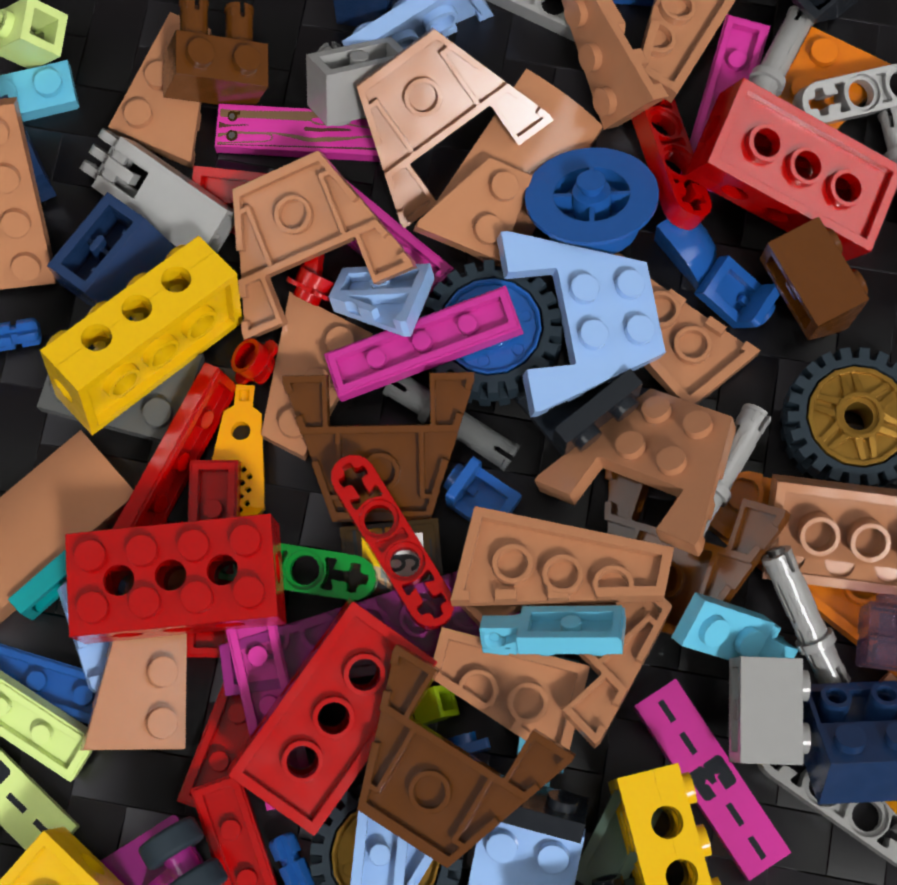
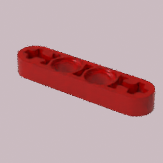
[632,99,712,230]
[331,455,454,630]

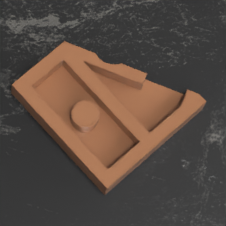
[413,157,533,265]

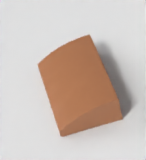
[431,69,603,267]
[0,430,134,624]
[761,474,897,596]

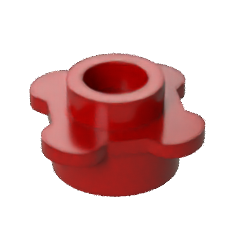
[286,267,335,307]
[231,338,278,385]

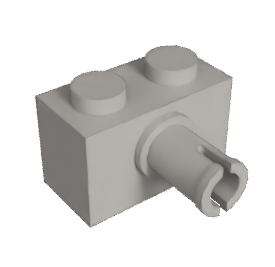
[306,36,404,126]
[729,656,811,765]

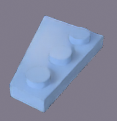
[341,0,494,49]

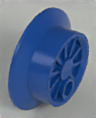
[525,148,659,254]

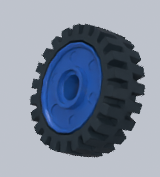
[421,260,563,406]

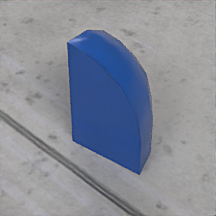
[654,219,718,290]

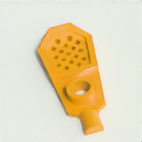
[212,384,265,516]

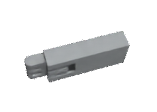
[80,128,235,254]

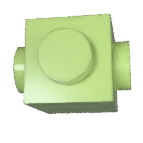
[0,0,68,69]

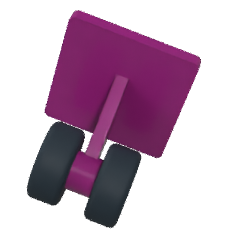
[101,815,228,885]

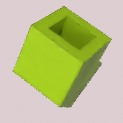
[414,685,460,725]

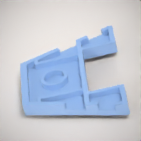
[497,231,666,417]

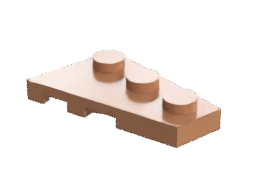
[561,0,669,130]
[108,12,212,169]
[261,291,373,461]
[434,627,590,750]

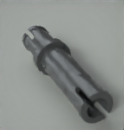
[383,376,521,472]

